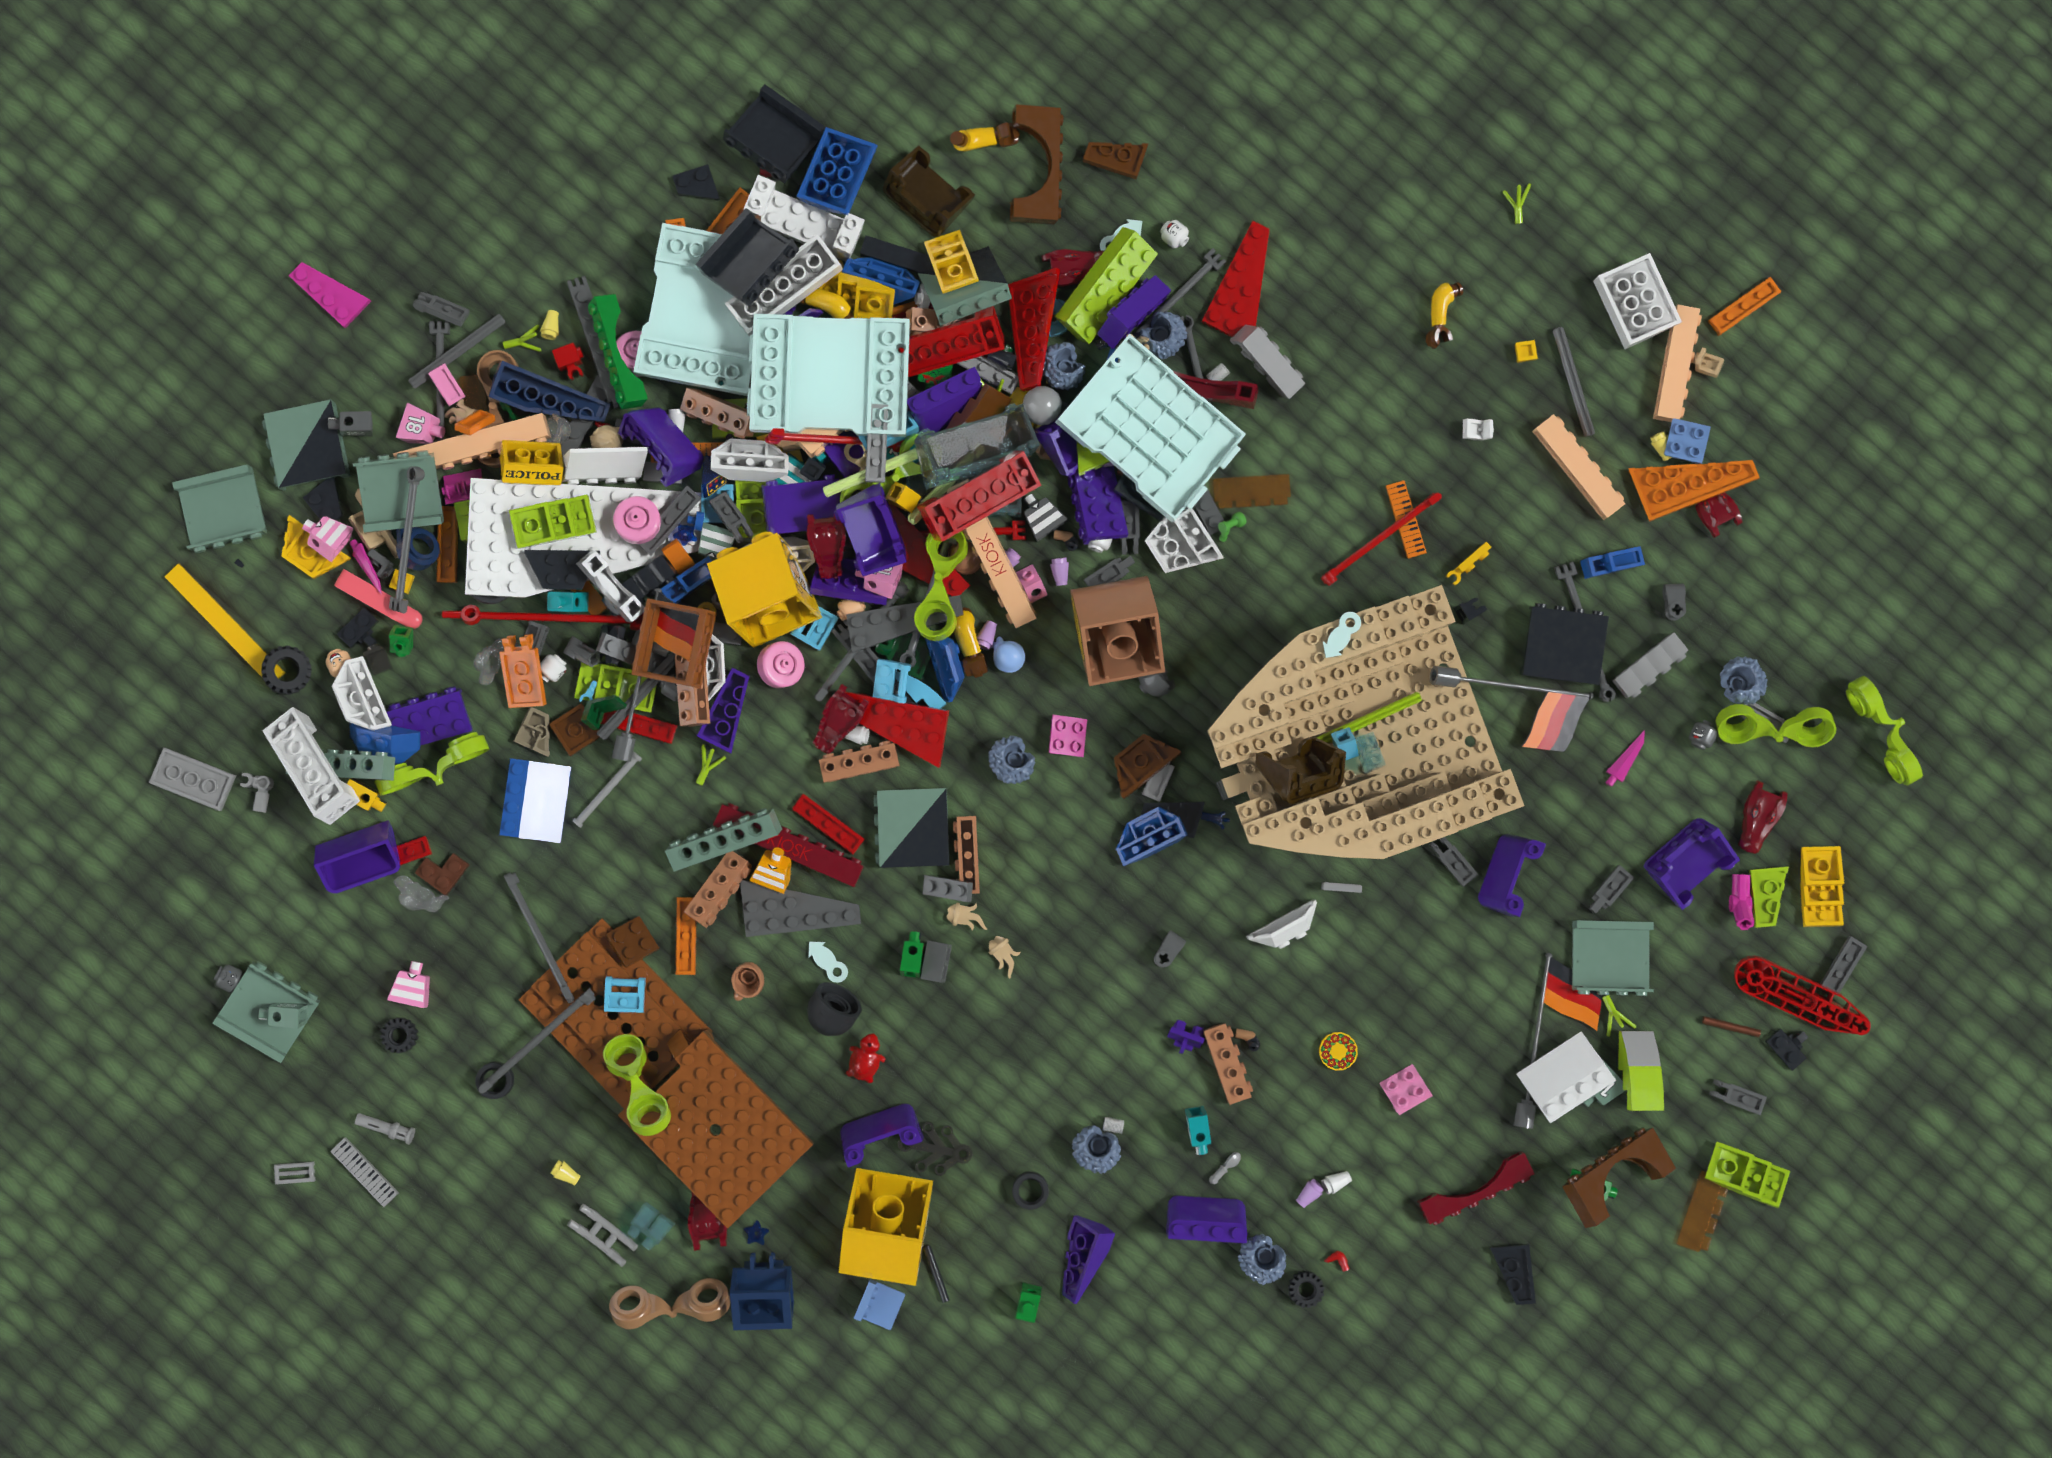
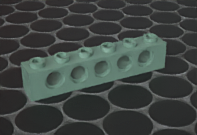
[286,749,395,781]
[665,808,782,872]

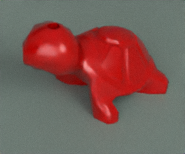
[846,1033,885,1083]

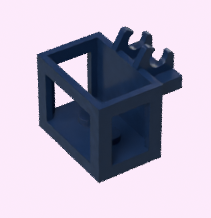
[730,1252,794,1330]

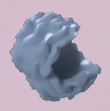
[1140,312,1187,359]
[1042,342,1085,391]
[1720,656,1768,705]
[988,735,1036,784]
[1072,1125,1121,1174]
[1238,1234,1286,1285]

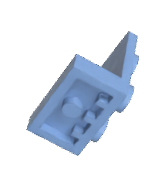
[1664,418,1711,464]
[854,1279,905,1330]

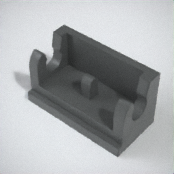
[525,621,550,657]
[921,941,952,983]

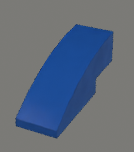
[1580,546,1645,579]
[660,556,712,604]

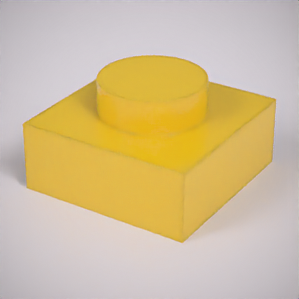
[1515,340,1538,363]
[389,569,415,594]

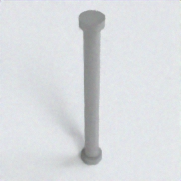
[572,751,642,828]

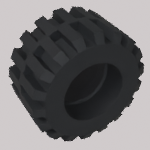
[261,645,312,695]

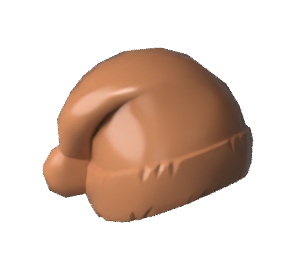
[948,541,982,575]
[731,962,764,1001]

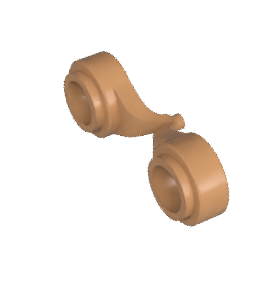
[477,350,519,468]
[609,1278,730,1329]

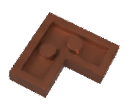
[415,853,470,896]

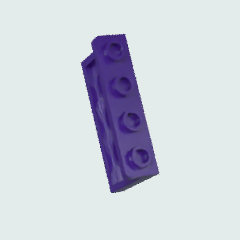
[1068,466,1128,545]
[810,557,888,605]
[386,686,473,746]

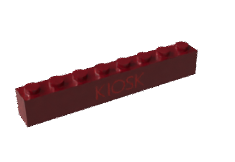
[713,802,864,887]

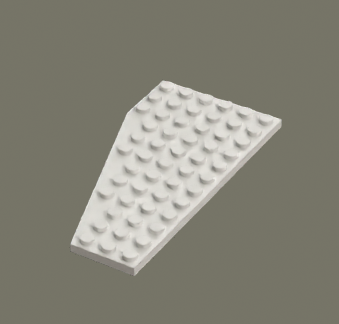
[465,478,701,598]

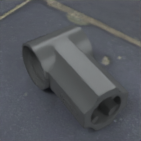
[563,636,600,667]

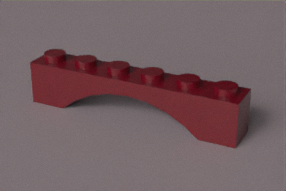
[1172,370,1258,409]
[1417,1151,1534,1225]

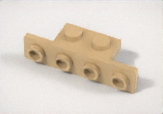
[348,488,398,559]

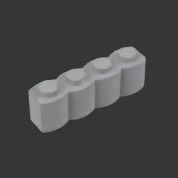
[1612,632,1688,698]

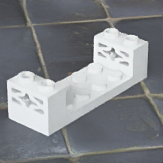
[743,175,865,262]
[263,707,360,825]

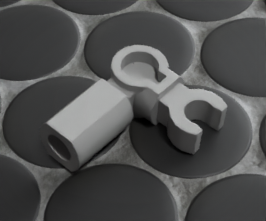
[240,773,274,813]

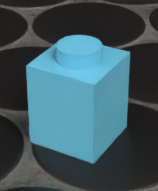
[1331,727,1359,760]

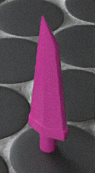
[349,540,382,595]
[1606,730,1645,787]

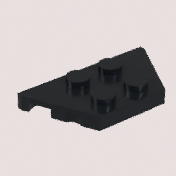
[524,550,600,590]

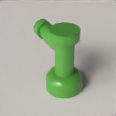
[1218,512,1246,542]

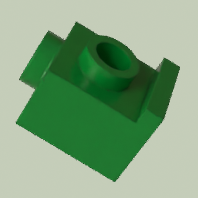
[389,625,413,657]

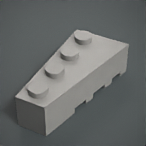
[1230,325,1305,399]

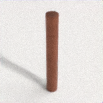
[1702,1016,1761,1037]

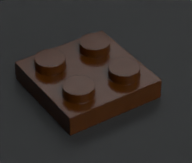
[549,703,600,756]
[605,916,659,968]

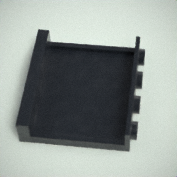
[723,84,826,184]
[695,208,799,307]
[1520,603,1609,685]

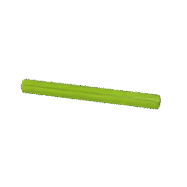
[1316,692,1422,743]

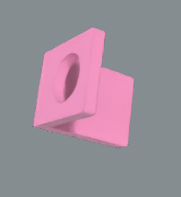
[1016,564,1048,603]

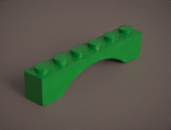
[588,294,648,409]

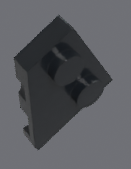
[672,164,720,201]
[303,477,343,521]

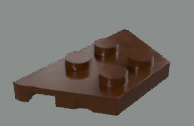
[1114,734,1182,799]

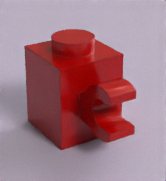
[552,343,584,380]

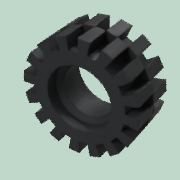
[380,1018,419,1053]
[1288,1271,1324,1308]

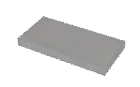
[149,747,236,811]

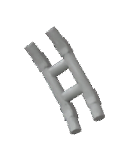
[567,1204,638,1267]

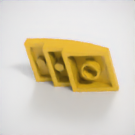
[924,230,979,294]
[819,272,895,319]
[1800,846,1844,927]

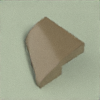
[513,707,550,757]

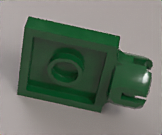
[875,633,930,680]

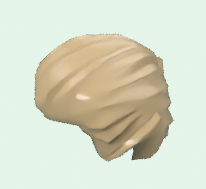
[590,425,624,448]

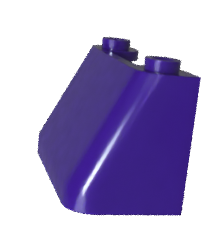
[618,407,704,487]
[1034,414,1078,476]
[762,474,845,534]
[834,483,907,577]
[1644,818,1740,910]
[1478,834,1546,917]
[840,1103,924,1167]

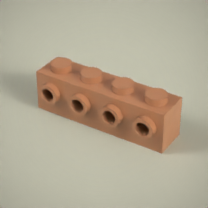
[906,307,975,336]
[680,388,754,439]
[675,654,710,726]
[819,741,900,783]
[953,816,980,894]
[684,851,752,928]
[1203,1023,1253,1105]

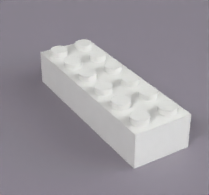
[725,234,843,337]

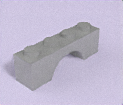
[576,550,645,622]

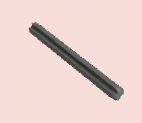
[408,314,505,388]
[1553,327,1595,437]
[597,652,675,740]

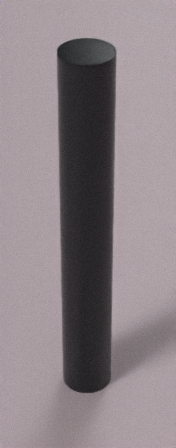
[923,1245,950,1303]

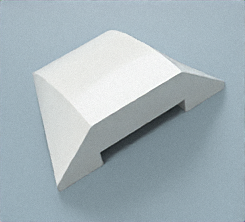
[1145,507,1224,573]

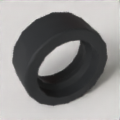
[475,1062,514,1099]
[1012,1171,1049,1210]

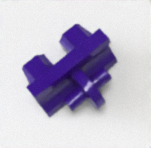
[1167,1020,1205,1054]

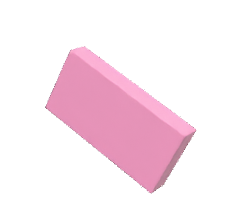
[428,363,465,406]

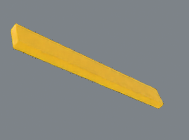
[165,564,286,679]

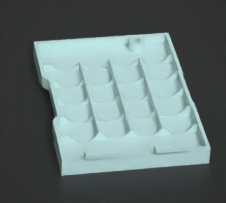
[633,223,752,396]
[747,314,910,437]
[1055,334,1246,522]

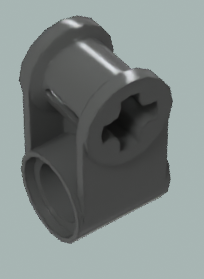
[1663,583,1686,621]
[1154,930,1186,967]

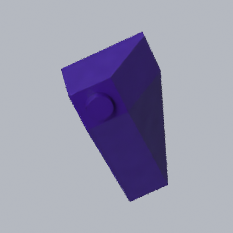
[1062,1215,1115,1304]

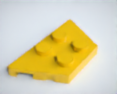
[281,515,351,579]

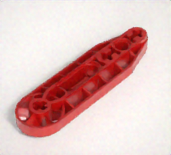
[1734,955,1871,1035]

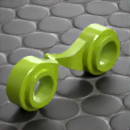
[840,433,942,503]
[914,531,968,641]
[1846,676,1923,785]
[1716,704,1836,747]
[374,732,490,795]
[603,1034,671,1136]

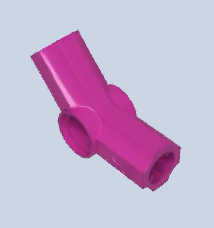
[1729,874,1754,930]

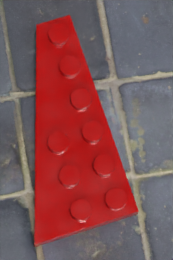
[845,691,949,768]

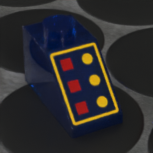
[702,456,728,498]

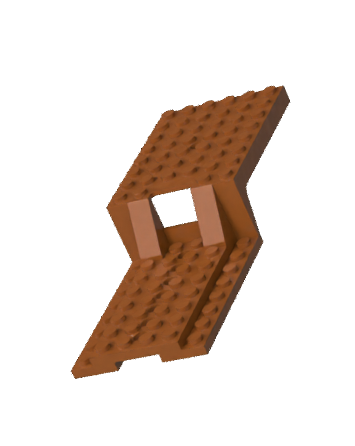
[519,918,814,1228]

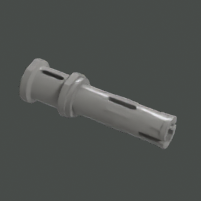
[355,1113,415,1145]

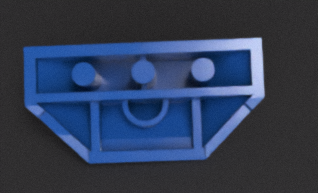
[842,257,920,305]
[925,628,965,702]
[350,723,420,765]
[1116,807,1188,866]

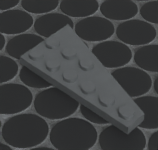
[740,880,861,937]

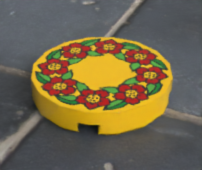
[1319,1032,1358,1071]

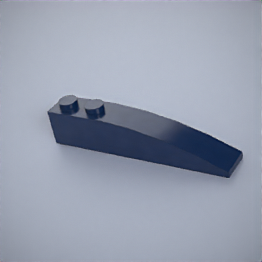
[488,361,611,422]

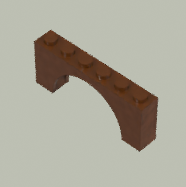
[1010,104,1063,225]
[1562,1127,1676,1228]

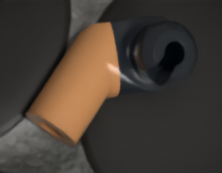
[1054,530,1078,551]
[1235,1029,1260,1052]

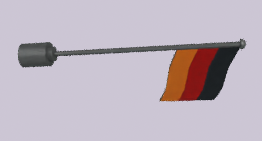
[612,588,699,762]
[1430,666,1593,752]
[1514,953,1602,1129]

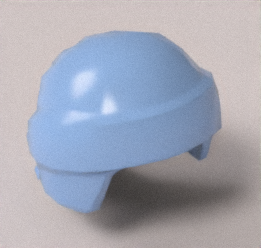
[991,637,1025,673]

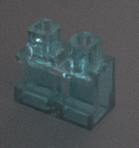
[1355,732,1386,774]
[627,1202,675,1250]

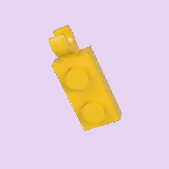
[1446,542,1491,586]

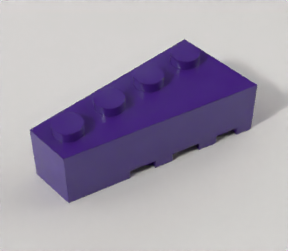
[1097,275,1172,349]
[697,668,749,753]

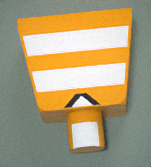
[750,847,791,894]

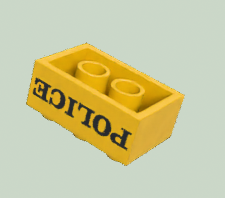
[500,440,564,485]

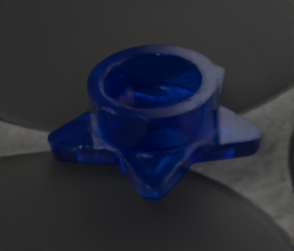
[673,524,698,546]
[744,1220,769,1245]

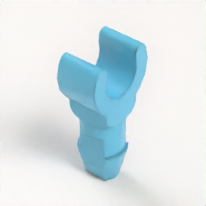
[579,680,597,702]

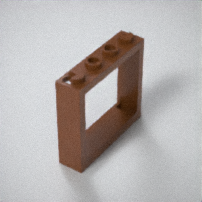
[631,598,717,689]

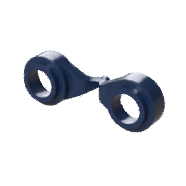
[396,527,440,571]

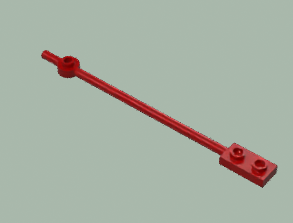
[442,605,644,630]

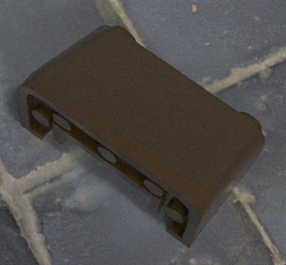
[883,145,975,237]
[1255,736,1346,804]

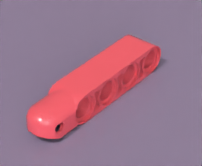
[334,569,422,629]

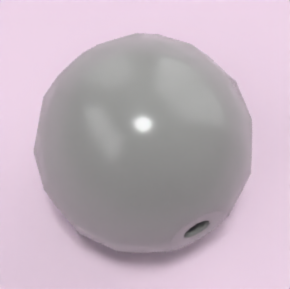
[1023,386,1062,425]

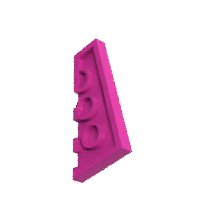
[289,262,371,328]

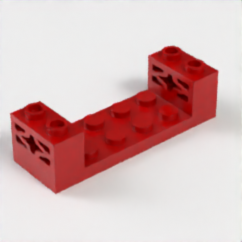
[898,306,1005,377]
[917,450,1041,542]

